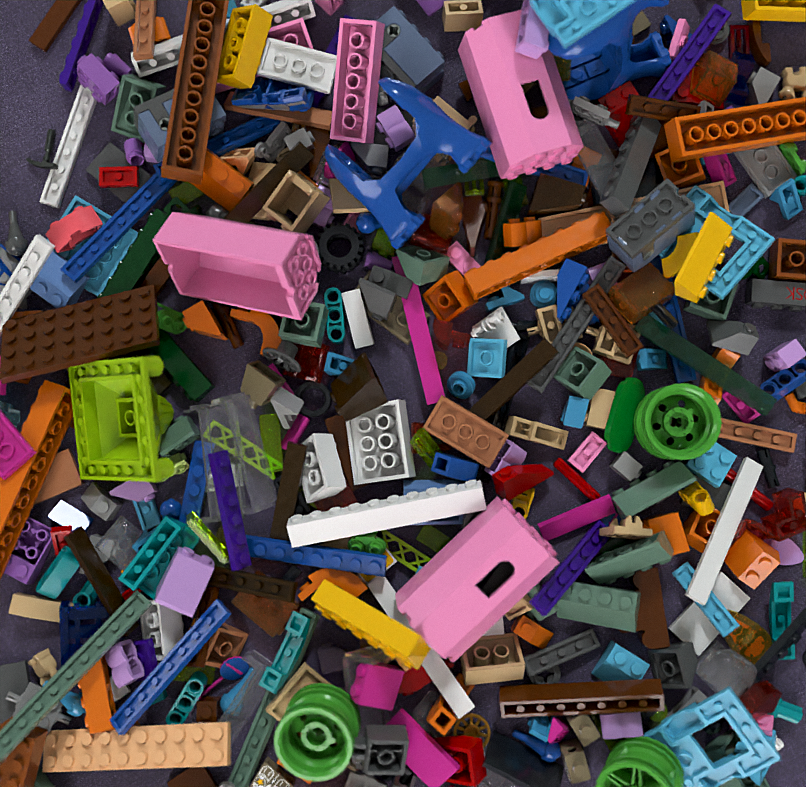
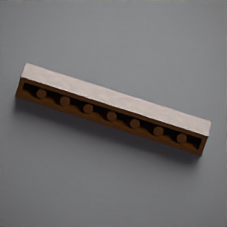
[499,678,664,718]

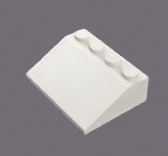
[345,399,416,485]

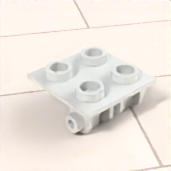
[471,306,520,348]

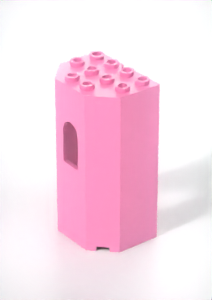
[458,10,584,180]
[153,212,321,320]
[395,496,560,662]

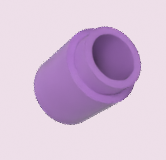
[124,138,145,166]

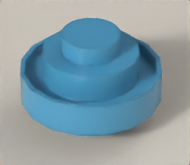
[529,280,557,309]
[447,371,475,399]

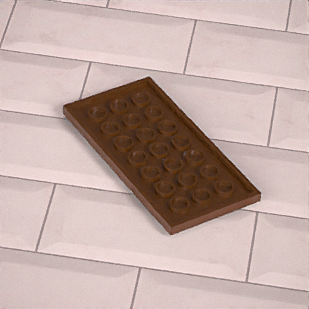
[0,284,160,384]

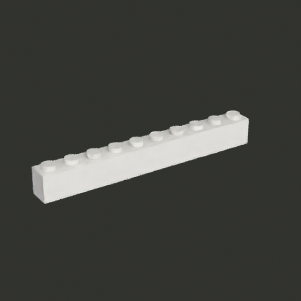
[131,0,316,78]
[286,480,487,548]

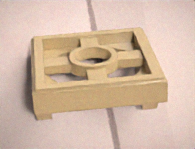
[599,515,653,540]

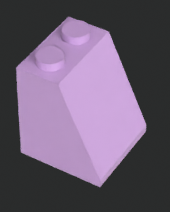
[155,546,214,618]

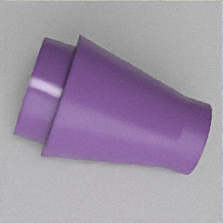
[103,52,133,76]
[364,251,393,271]

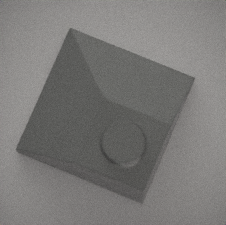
[359,278,396,322]
[706,320,759,356]
[647,642,698,689]

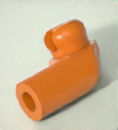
[784,392,806,415]

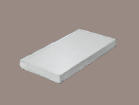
[257,37,337,95]
[668,571,751,656]

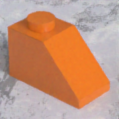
[511,614,554,649]

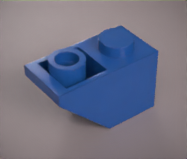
[431,452,480,481]

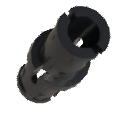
[756,448,780,489]

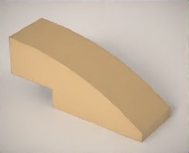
[504,416,569,450]
[8,592,74,623]

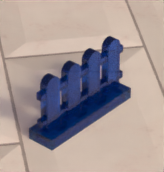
[59,600,111,672]

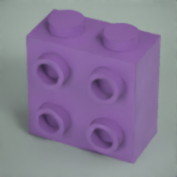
[77,53,120,105]

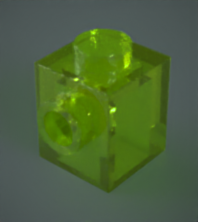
[372,228,396,258]

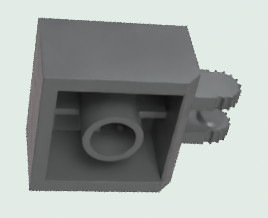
[351,725,409,775]

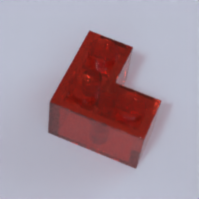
[760,487,806,542]

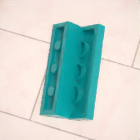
[118,515,203,600]

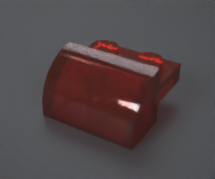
[432,319,471,350]
[282,343,330,384]

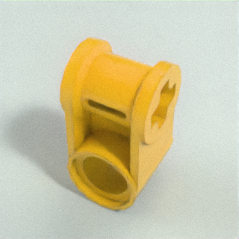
[678,481,715,516]
[511,488,535,519]

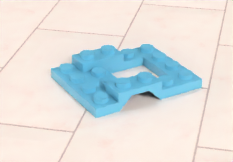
[529,0,636,49]
[659,185,775,300]
[644,686,781,787]

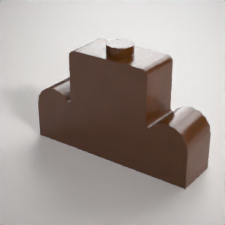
[617,566,670,649]

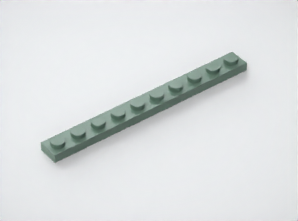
[0,590,152,763]
[228,607,320,787]

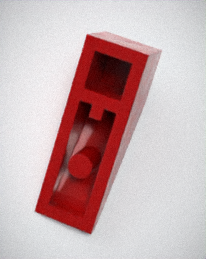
[492,464,554,501]
[397,659,454,696]

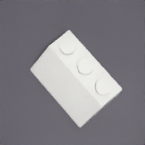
[301,433,347,503]
[140,599,184,661]

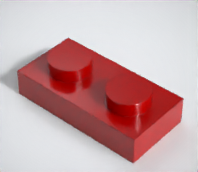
[99,166,139,188]
[50,525,73,557]

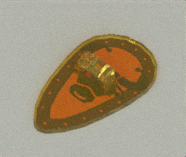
[724,609,772,665]

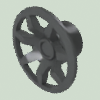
[263,340,301,373]

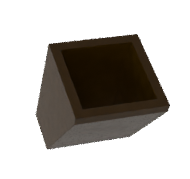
[526,173,587,218]
[330,352,388,422]

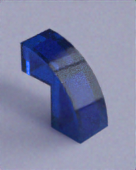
[725,51,755,106]

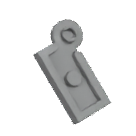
[254,121,292,163]

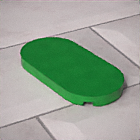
[604,377,645,453]

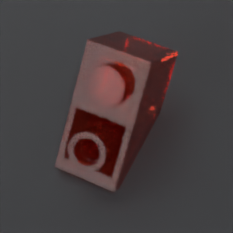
[739,680,782,719]

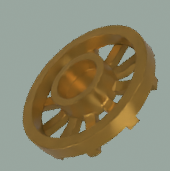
[453,713,491,748]

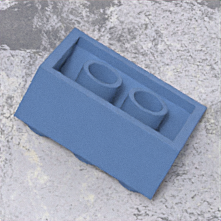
[30,250,90,308]
[403,479,463,525]

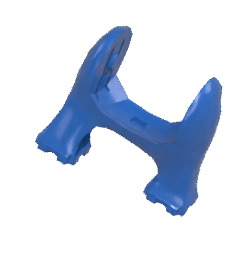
[548,0,671,101]
[324,77,492,250]

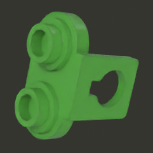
[779,142,806,176]
[157,302,186,334]
[347,531,387,555]

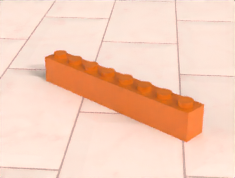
[464,212,612,301]

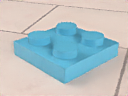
[467,338,507,378]
[685,442,737,489]

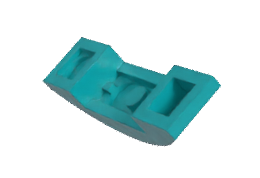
[769,581,795,660]
[258,611,310,694]

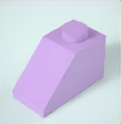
[109,481,159,503]

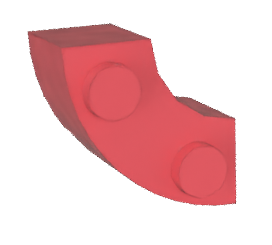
[45,205,103,253]

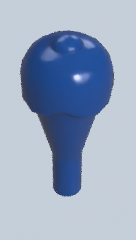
[356,212,382,234]
[160,498,182,520]
[512,729,561,762]

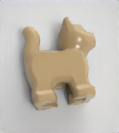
[778,67,806,100]
[28,648,58,686]

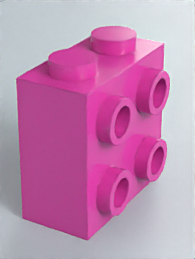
[350,658,404,711]

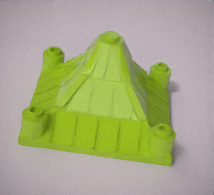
[68,356,174,482]

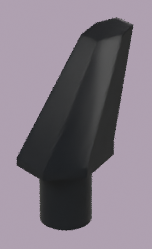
[511,320,537,333]

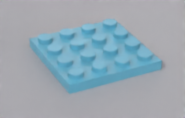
[47,195,138,296]

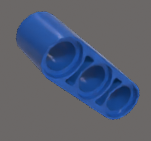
[760,359,806,405]

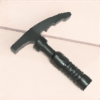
[26,129,58,169]

